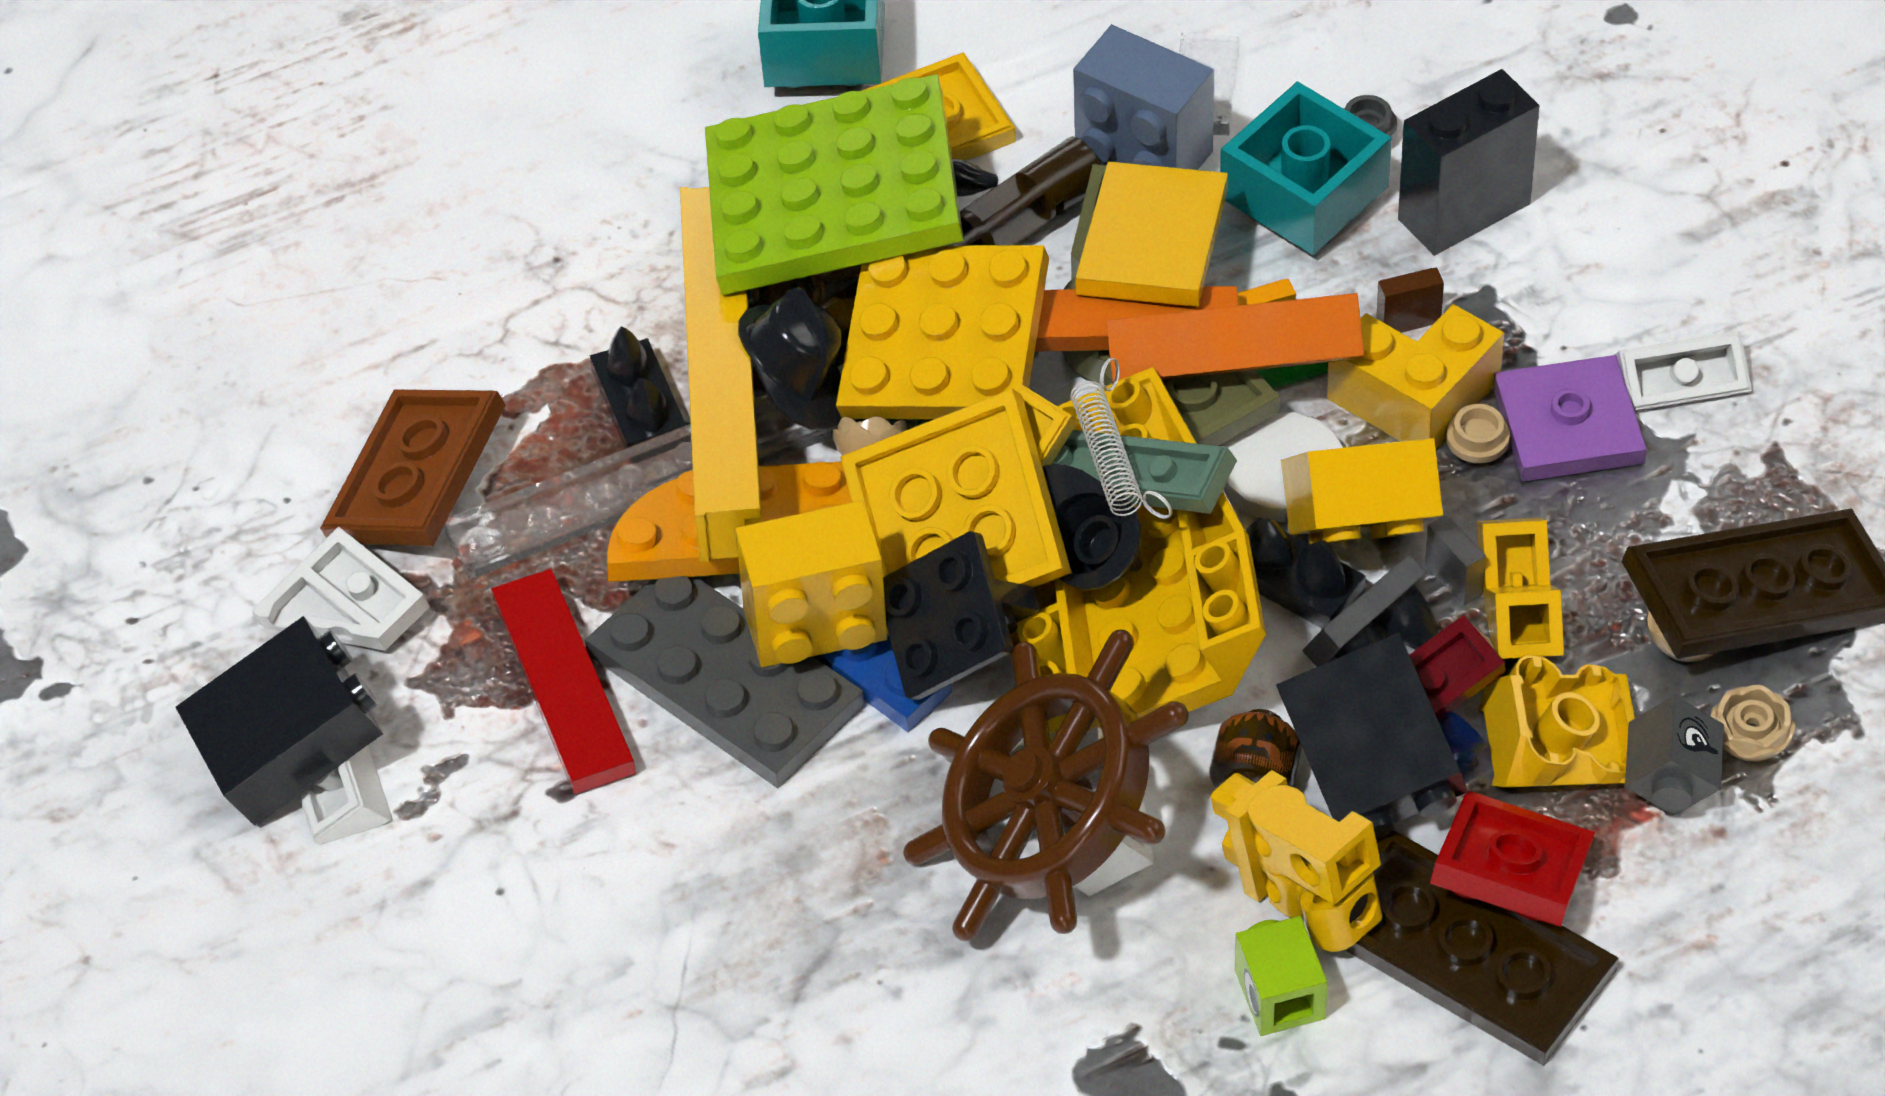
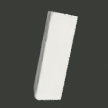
[1614,330,1752,412]
[299,746,392,845]

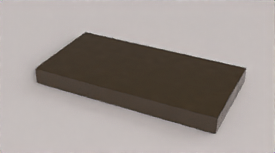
[1621,508,1885,659]
[1345,830,1619,1066]

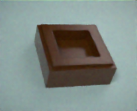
[1376,267,1444,333]

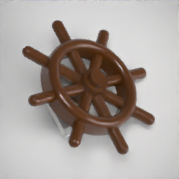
[903,629,1189,941]

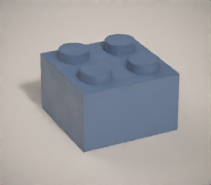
[1073,24,1214,170]

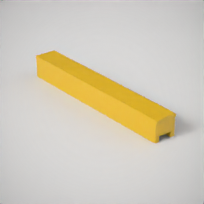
[680,187,762,563]

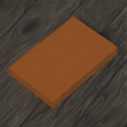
[320,389,506,546]

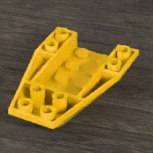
[1010,367,1266,733]

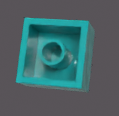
[758,0,885,88]
[1220,81,1392,255]

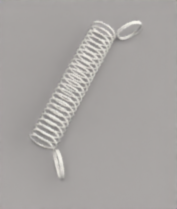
[1071,358,1172,519]

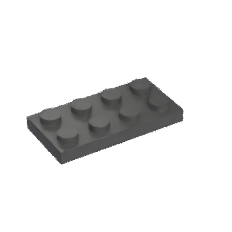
[585,576,865,789]

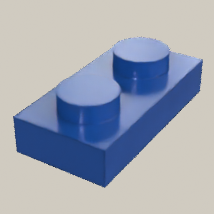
[813,634,952,732]

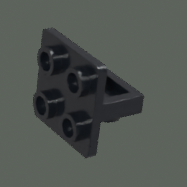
[883,531,1040,700]

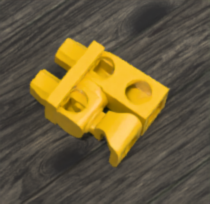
[1210,770,1382,952]

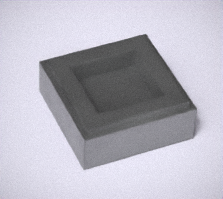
[1425,515,1486,606]

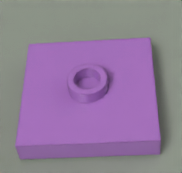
[1493,355,1647,482]

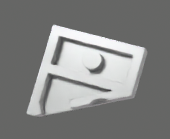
[251,526,430,651]

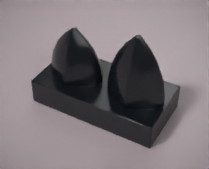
[589,326,688,460]
[1246,517,1366,629]
[1302,554,1439,667]

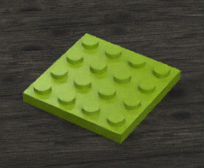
[705,74,964,295]

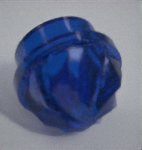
[1438,711,1487,776]

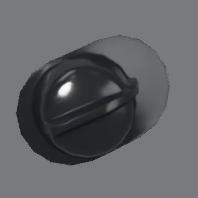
[738,287,842,430]
[1042,464,1143,590]

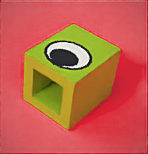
[1235,915,1328,1037]

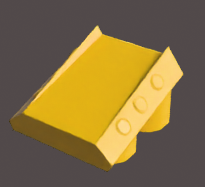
[1479,655,1635,787]

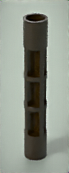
[820,136,1101,367]

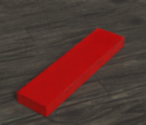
[491,568,636,795]

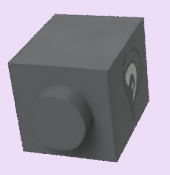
[1625,695,1724,815]

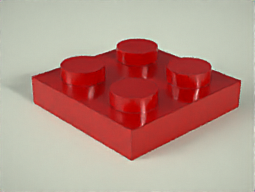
[1430,790,1595,927]

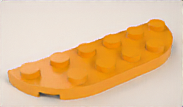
[607,461,852,582]

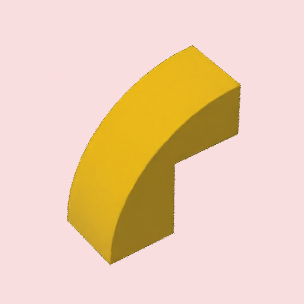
[1477,517,1564,659]

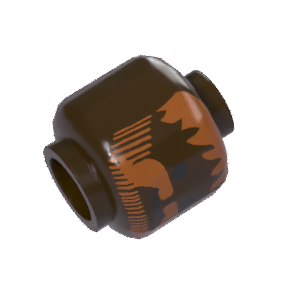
[1209,709,1302,788]

